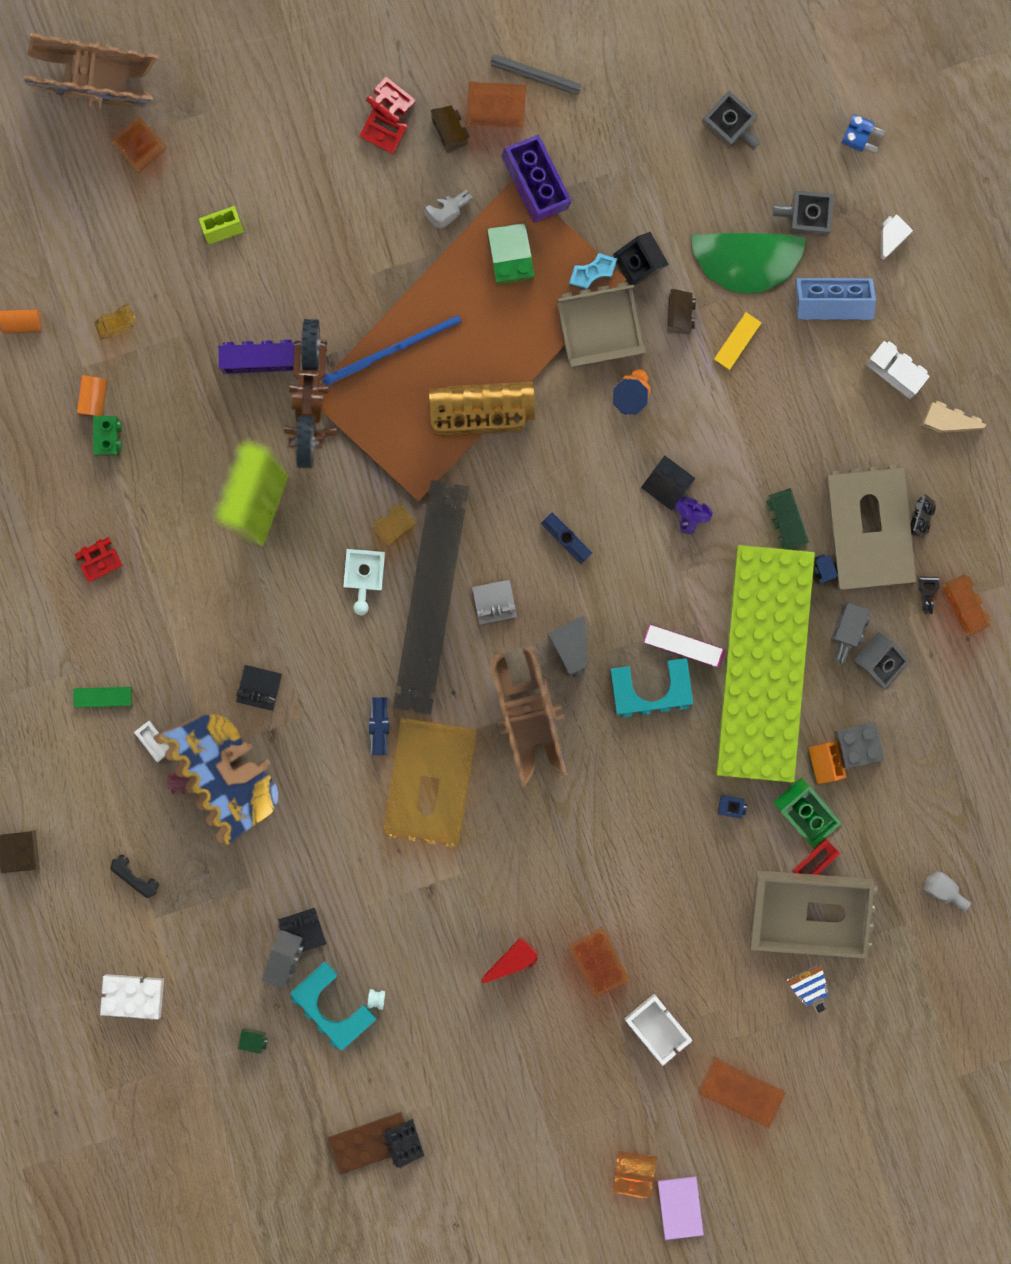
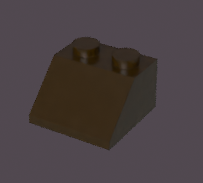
[430,105,470,153]
[667,289,696,334]
[0,831,40,873]

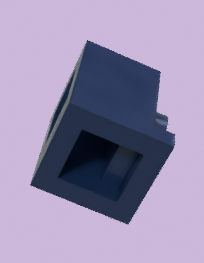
[813,554,838,585]
[717,795,747,818]

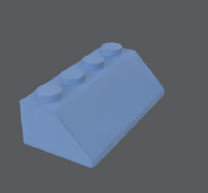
[796,278,876,320]

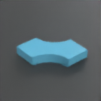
[569,253,617,290]

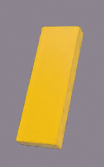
[714,312,762,370]

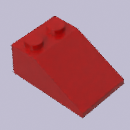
[481,936,538,983]

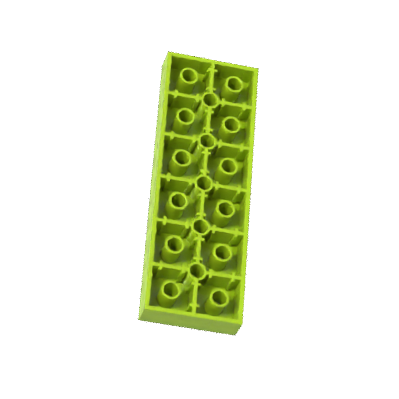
[216,442,289,547]
[716,545,815,783]

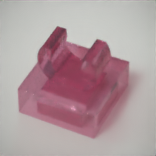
[167,772,189,794]

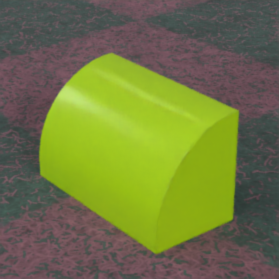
[199,206,244,245]

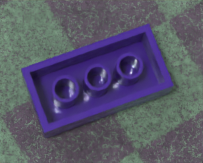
[501,135,572,223]
[218,340,295,374]

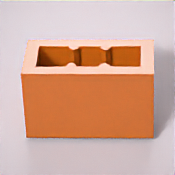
[0,310,42,333]
[77,375,108,417]
[808,740,847,785]

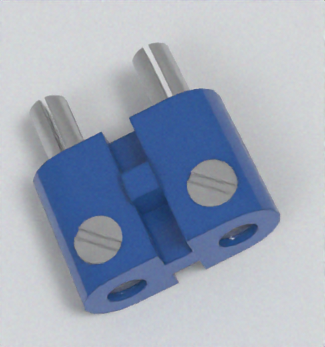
[841,114,885,153]

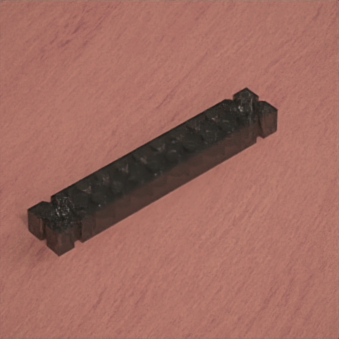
[393,480,469,715]

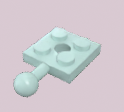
[343,549,385,616]

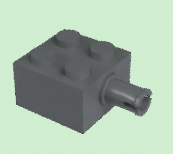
[702,91,761,150]
[773,191,834,236]
[830,603,871,664]

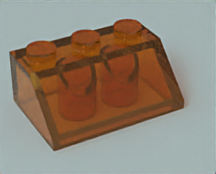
[942,574,991,637]

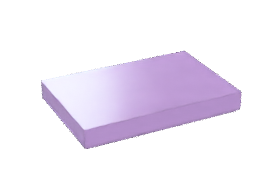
[658,1176,704,1240]

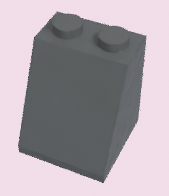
[548,616,587,677]

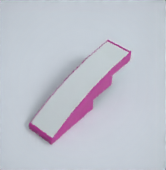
[643,624,725,668]

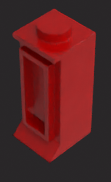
[792,838,840,875]

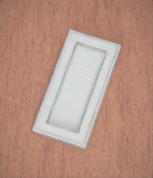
[134,721,169,763]

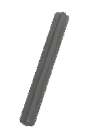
[490,55,581,95]

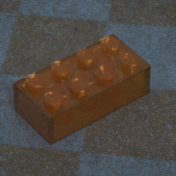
[698,1056,786,1128]

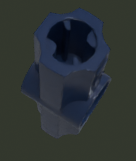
[541,512,592,564]
[369,697,389,755]

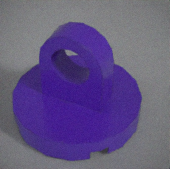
[675,497,713,534]

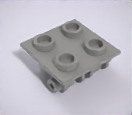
[472,580,517,625]

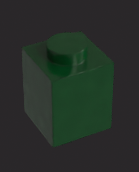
[238,1028,268,1054]

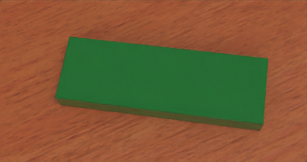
[73,687,132,708]

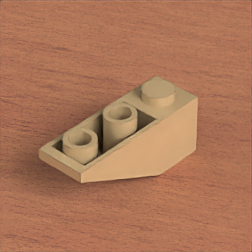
[921,401,986,433]

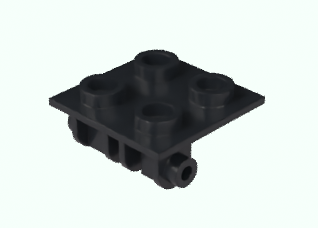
[910,494,936,538]
[236,665,282,711]
[278,908,326,952]
[383,1119,425,1168]

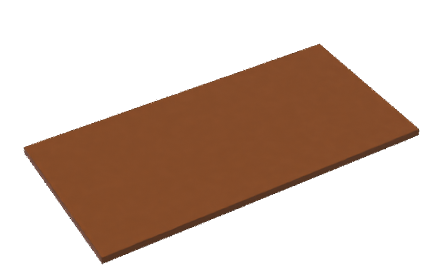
[319,180,627,502]

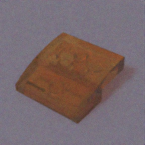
[612,1151,657,1198]

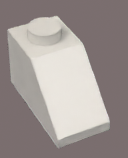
[881,215,913,260]

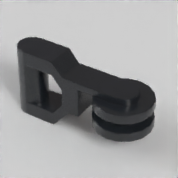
[919,576,939,614]

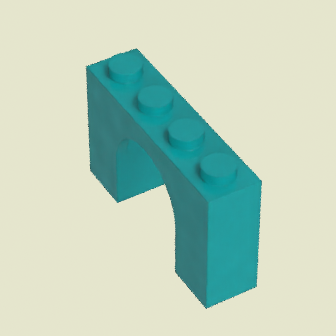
[610,658,693,718]
[290,961,377,1051]

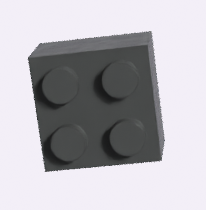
[835,722,884,769]
[262,930,304,989]

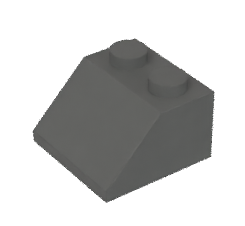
[853,632,910,689]

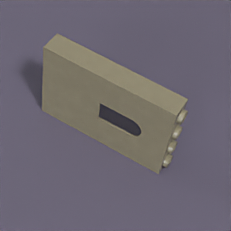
[826,465,916,591]
[750,871,877,958]

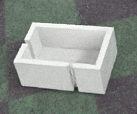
[865,341,930,399]
[100,974,164,1019]
[625,994,693,1065]

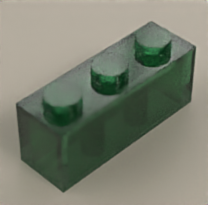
[765,488,809,550]

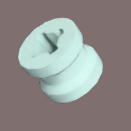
[367,989,385,1010]

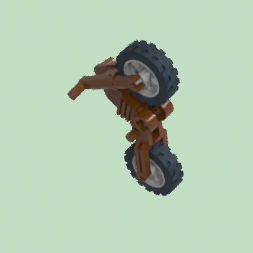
[284,319,337,468]

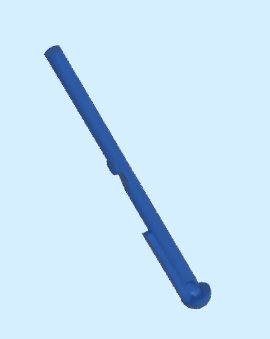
[322,315,461,386]

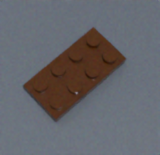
[328,1112,405,1175]

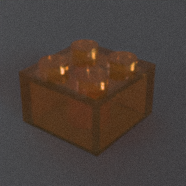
[110,116,167,174]

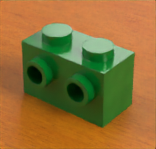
[93,416,122,456]

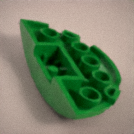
[691,233,805,294]

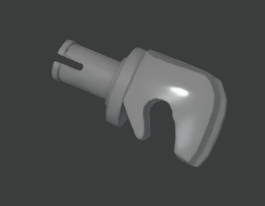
[423,190,473,229]
[923,871,971,912]

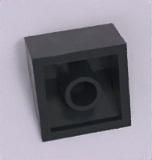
[613,232,669,286]
[641,456,695,510]

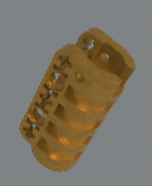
[429,382,535,436]

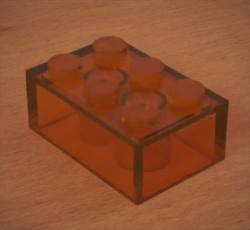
[467,81,526,128]
[568,927,630,998]

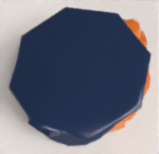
[613,370,651,415]

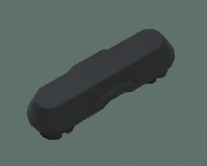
[110,855,159,898]

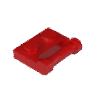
[359,109,409,155]

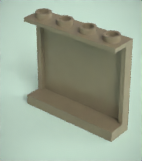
[556,282,646,368]

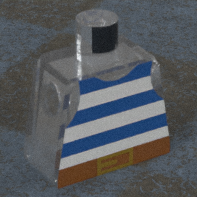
[786,964,829,1013]

